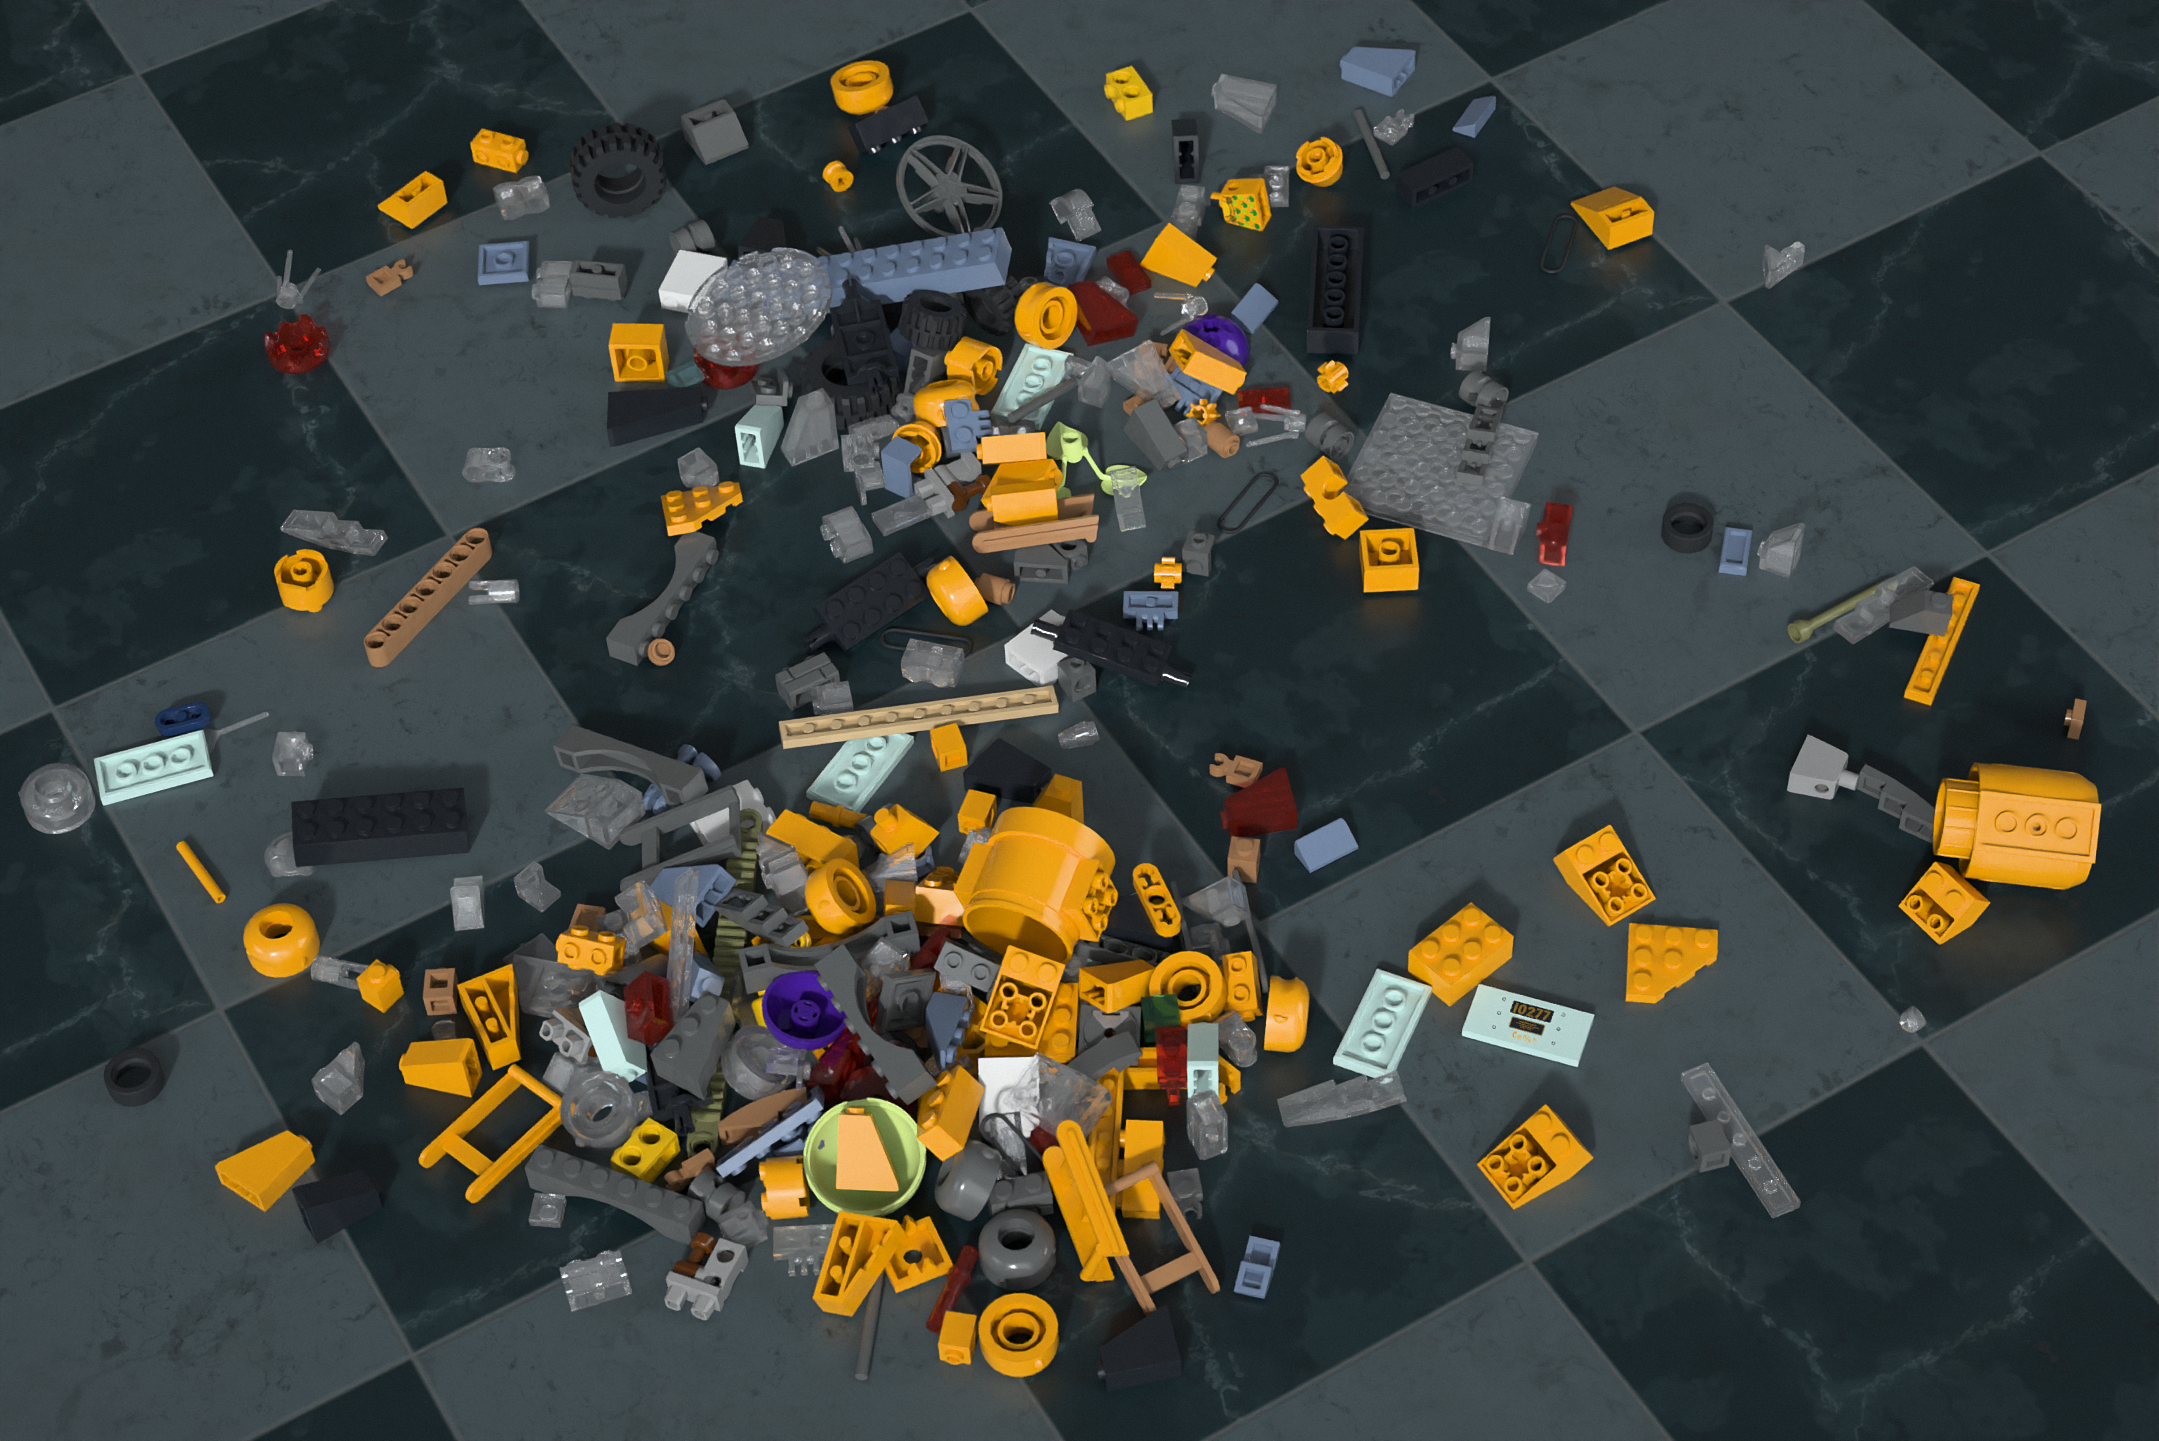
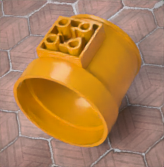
[953,807,1118,965]

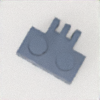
[1165,366,1223,418]
[943,399,993,454]
[1123,591,1178,631]

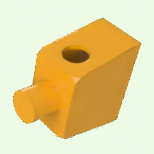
[870,804,939,861]

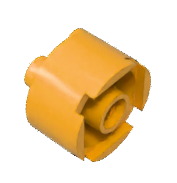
[944,336,1002,395]
[274,549,334,612]
[759,1155,810,1220]

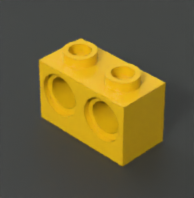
[1104,66,1153,121]
[610,1117,680,1183]

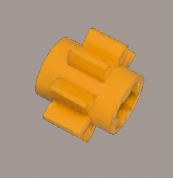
[1317,360,1349,393]
[1186,399,1221,432]
[1154,557,1182,589]

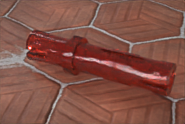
[926,1245,979,1334]

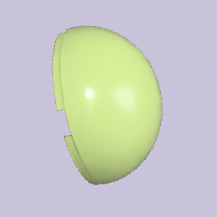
[803,1098,926,1217]

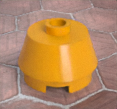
[1296,137,1343,187]
[892,421,941,473]

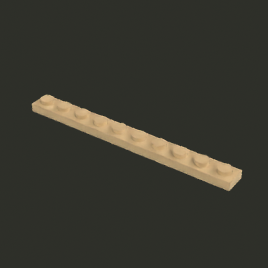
[779,686,1058,749]

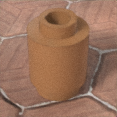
[1202,422,1240,458]
[974,573,1015,605]

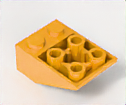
[1571,187,1654,250]
[1553,824,1656,927]
[914,866,965,927]
[979,945,1065,1050]
[1477,1104,1594,1209]

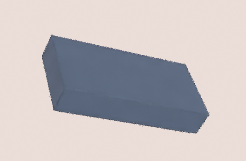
[1719,527,1752,576]

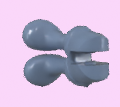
[640,744,721,815]

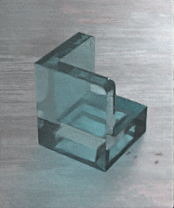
[666,360,705,388]

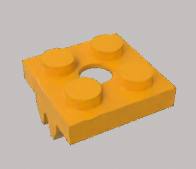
[884,1215,954,1293]

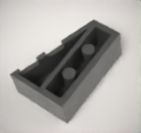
[650,990,736,1100]

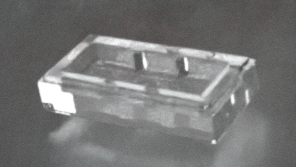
[871,494,931,536]

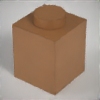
[1228,836,1260,883]

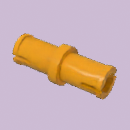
[809,801,868,829]

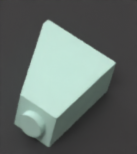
[735,404,784,468]
[579,990,647,1084]
[1187,1022,1219,1101]

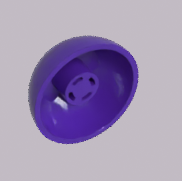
[1182,314,1249,367]
[762,970,847,1051]

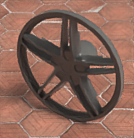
[896,135,1002,237]

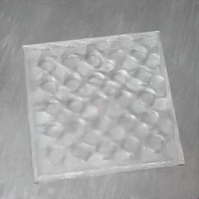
[1337,393,1539,548]

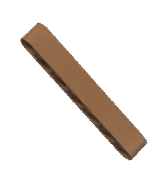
[363,528,492,667]

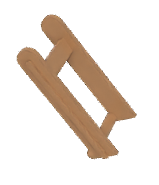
[969,493,1099,553]
[1103,1160,1220,1316]

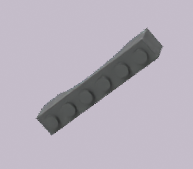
[606,531,719,666]
[553,725,708,807]
[738,910,921,994]
[814,944,937,1105]
[525,1144,706,1246]

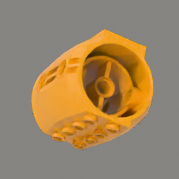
[1933,762,2101,890]

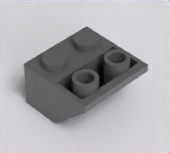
[681,99,749,165]

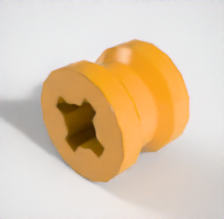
[823,161,853,192]

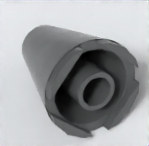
[595,954,673,1017]

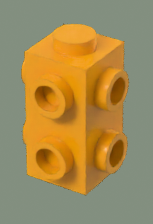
[470,128,528,173]
[556,925,626,976]
[1219,951,1263,1022]

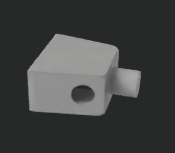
[1787,735,1860,800]

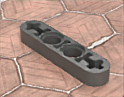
[1073,934,1173,967]

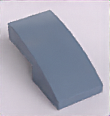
[1234,1236,1281,1299]

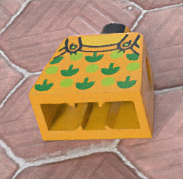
[1210,178,1272,231]

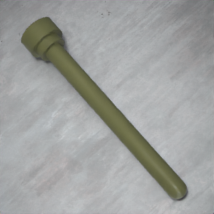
[1787,577,1896,644]

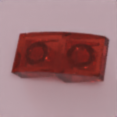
[911,926,951,977]

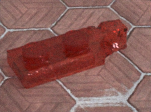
[1156,1026,1188,1106]

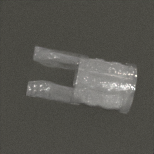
[848,414,900,447]
[469,579,519,605]
[311,955,369,990]

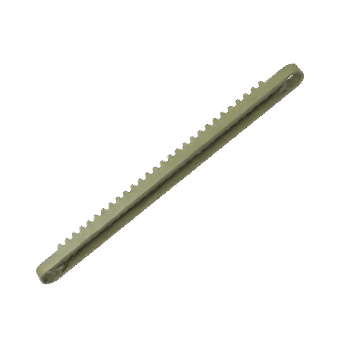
[686,808,763,1159]

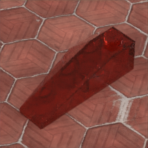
[806,989,882,1105]

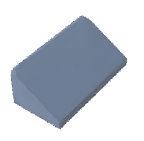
[1453,96,1496,138]
[1231,283,1278,334]
[1294,818,1358,873]

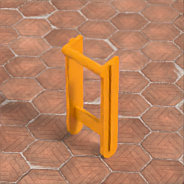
[419,1064,575,1203]
[1042,1120,1129,1282]

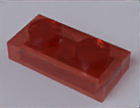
[1106,250,1151,296]
[1237,387,1291,416]

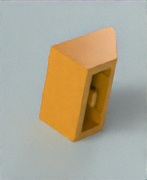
[378,171,447,229]
[1899,862,1990,945]

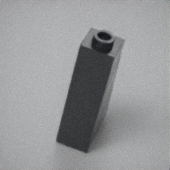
[607,386,708,447]

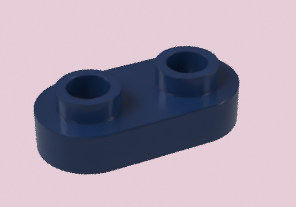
[154,702,212,736]

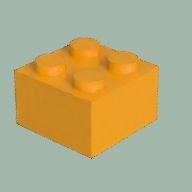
[608,323,670,382]
[1359,528,1419,592]

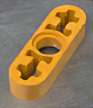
[1133,863,1181,937]

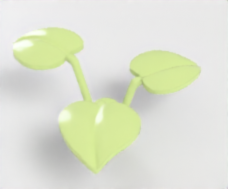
[1046,421,1147,499]

